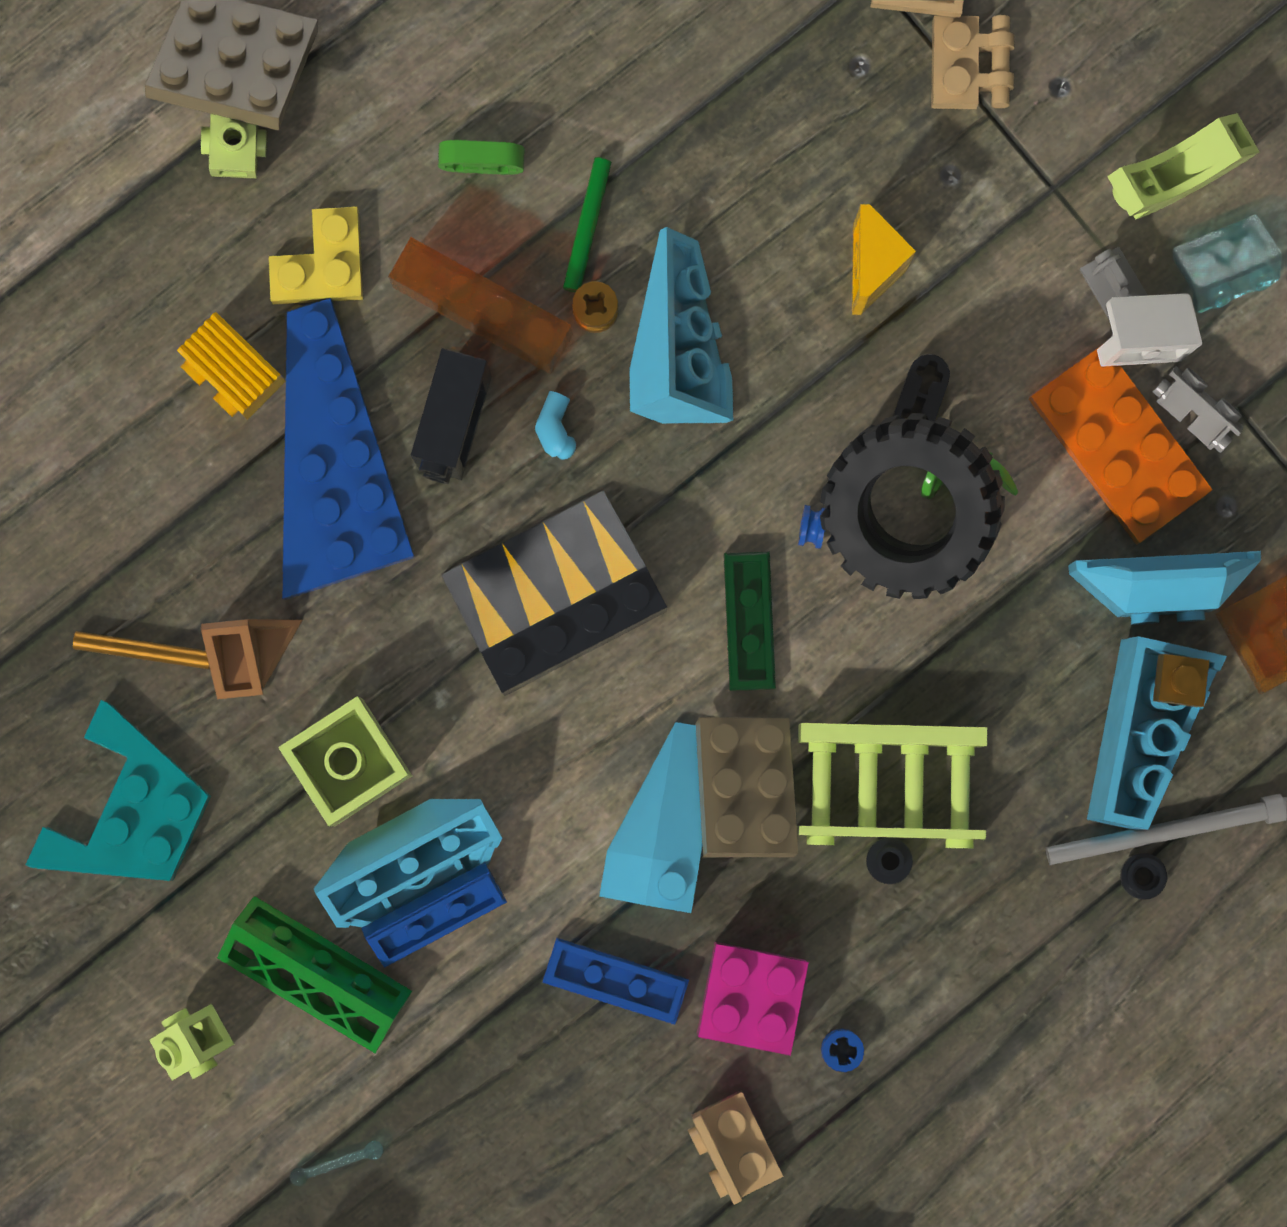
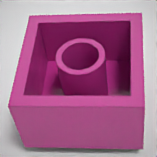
[697,942,809,1056]

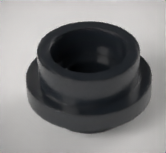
[866,838,913,884]
[1120,853,1167,900]

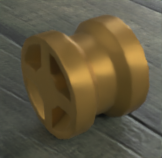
[572,281,618,333]

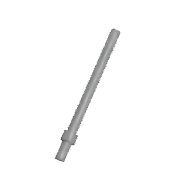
[1046,793,1287,865]

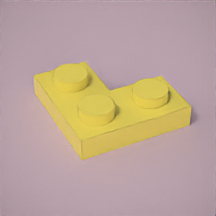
[269,207,363,305]

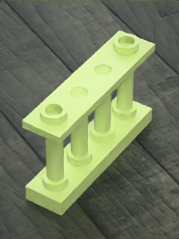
[797,723,987,849]

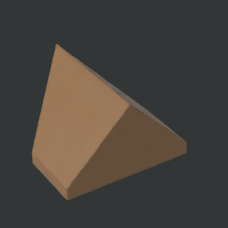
[201,619,303,699]

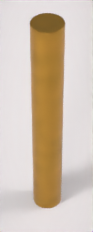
[73,631,210,670]

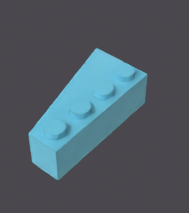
[1087,636,1227,830]

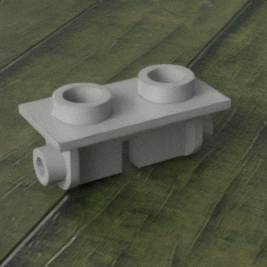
[1079,247,1148,321]
[1152,366,1244,453]

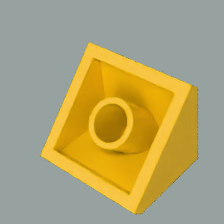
[852,204,916,315]

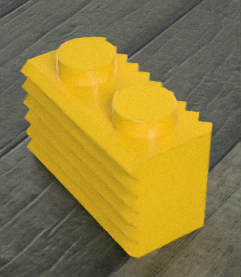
[177,312,286,420]

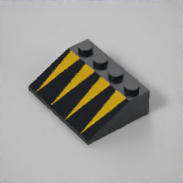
[441,491,667,696]

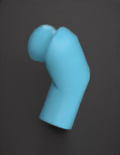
[535,391,576,460]

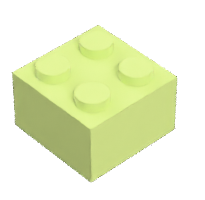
[278,696,412,827]

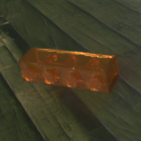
[388,237,573,374]

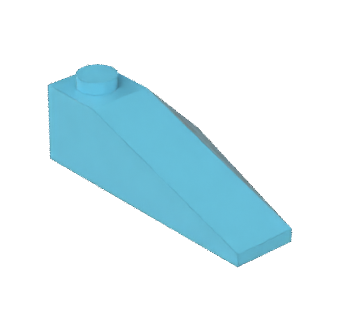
[630,227,733,424]
[599,722,702,913]

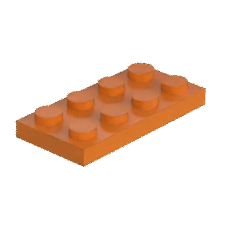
[1029,344,1213,545]

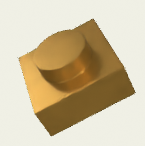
[1153,654,1209,707]

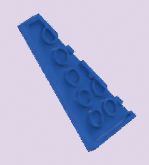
[282,298,415,600]

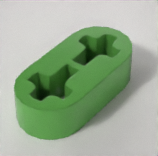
[438,140,525,175]

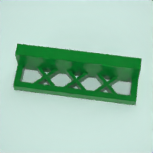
[217,896,412,1053]

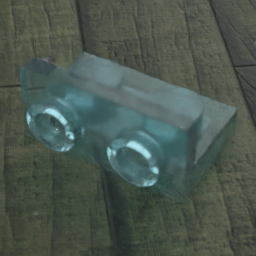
[1173,214,1282,313]

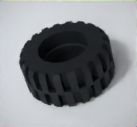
[820,413,1005,599]

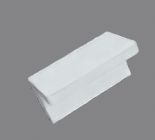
[1097,294,1202,367]

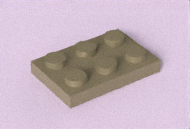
[696,717,798,857]

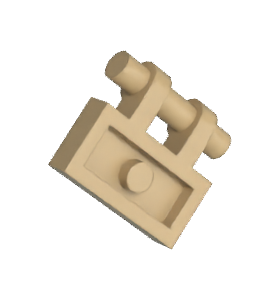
[931,15,1014,109]

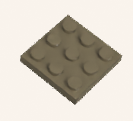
[145,0,318,130]

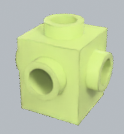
[201,114,267,179]
[149,1004,235,1081]

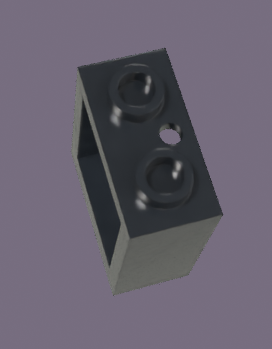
[410,348,492,484]

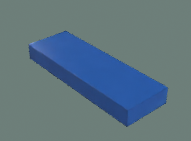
[361,862,507,968]
[542,938,689,1025]

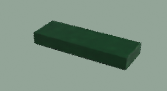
[723,551,776,691]

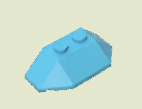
[1068,551,1261,625]
[314,799,502,928]

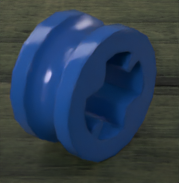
[798,505,825,549]
[821,1028,864,1072]

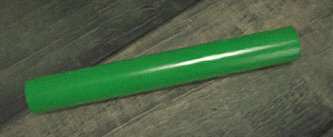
[563,157,612,293]

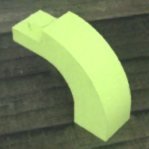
[1107,113,1259,220]

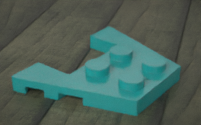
[25,700,211,881]

